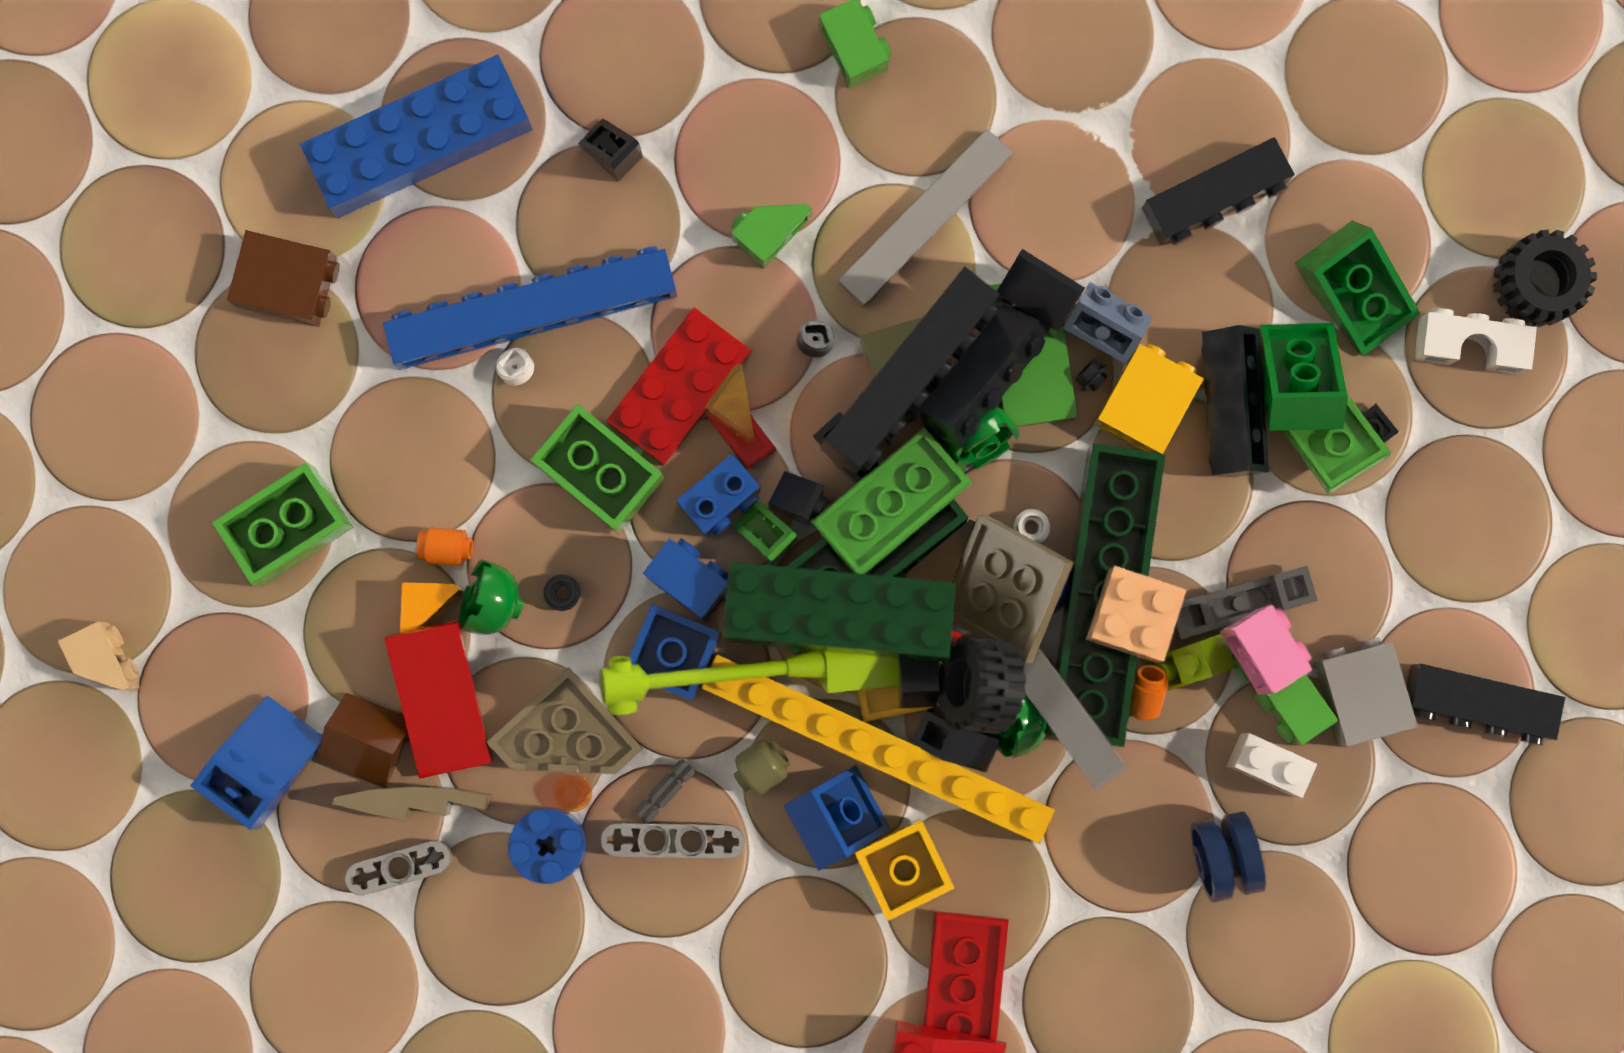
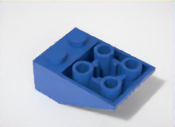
[190,695,323,830]

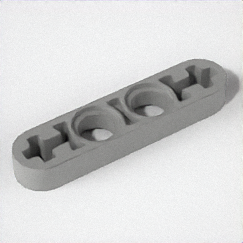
[601,823,745,859]

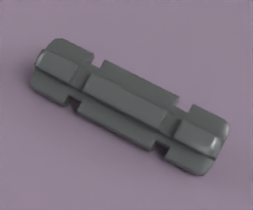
[635,759,695,823]

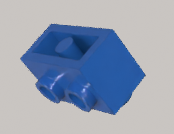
[676,454,761,537]

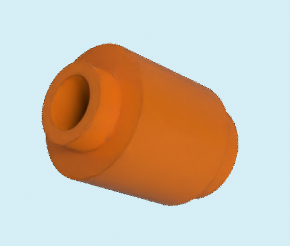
[417,527,473,566]
[1129,665,1168,721]

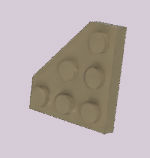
[486,667,643,774]

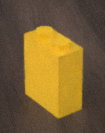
[1094,344,1204,454]

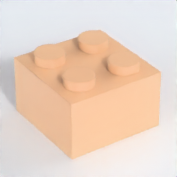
[1086,566,1186,663]

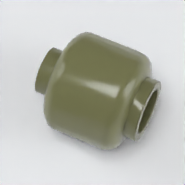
[734,740,790,795]

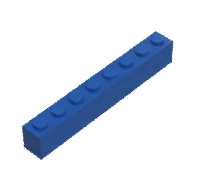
[383,247,678,370]

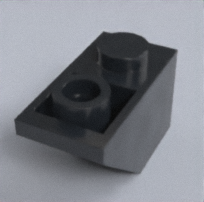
[768,471,827,526]
[911,706,1002,772]

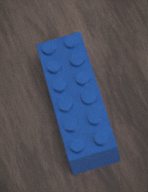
[300,54,533,218]

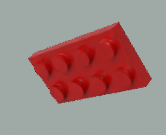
[606,307,752,466]

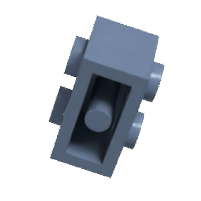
[1063,282,1153,364]

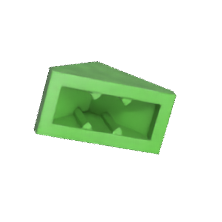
[732,501,797,565]

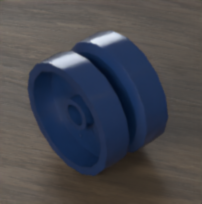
[1190,811,1266,903]

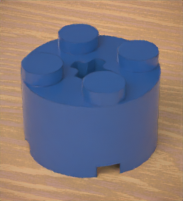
[508,808,587,884]

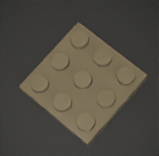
[952,514,1074,664]

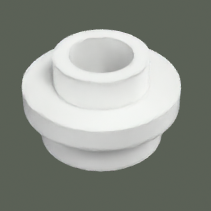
[1013,509,1050,544]

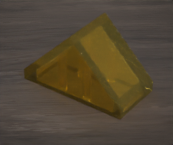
[705,364,754,442]

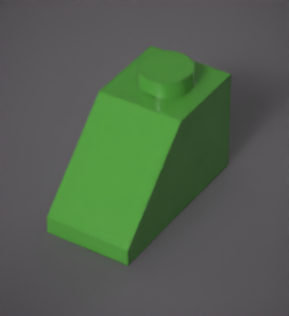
[731,204,812,269]

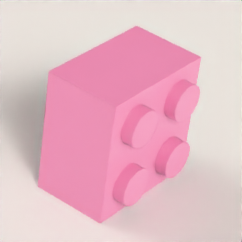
[1220,605,1312,695]

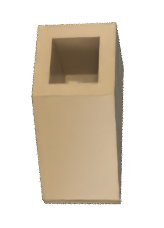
[58,621,140,691]

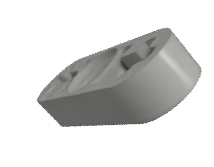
[345,840,453,895]

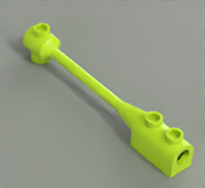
[599,650,899,715]

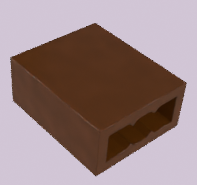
[227,230,340,326]

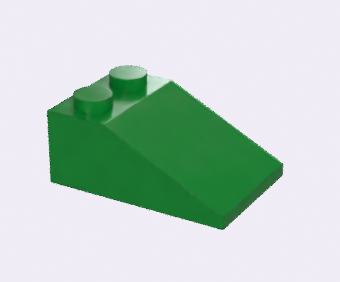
[1295,220,1421,356]
[1260,323,1348,431]

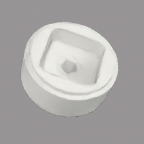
[496,348,534,386]

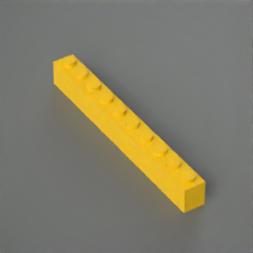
[702,655,1055,844]

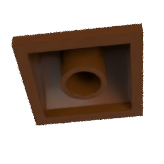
[318,693,408,788]

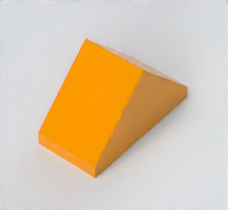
[400,582,464,633]

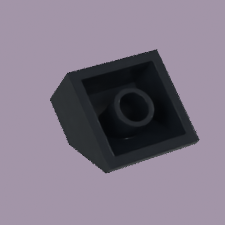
[995,249,1085,338]

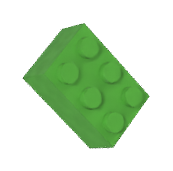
[531,404,665,534]
[212,462,354,587]

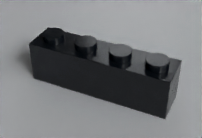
[1141,137,1295,246]
[918,305,1046,448]
[1201,325,1269,477]
[1407,664,1566,746]

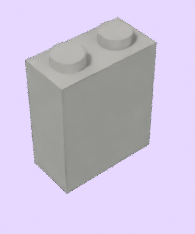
[1314,637,1418,747]

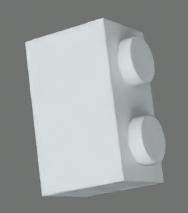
[1226,733,1317,798]

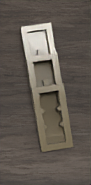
[332,786,492,822]

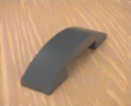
[1175,566,1318,640]

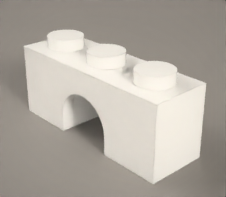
[1414,308,1537,376]

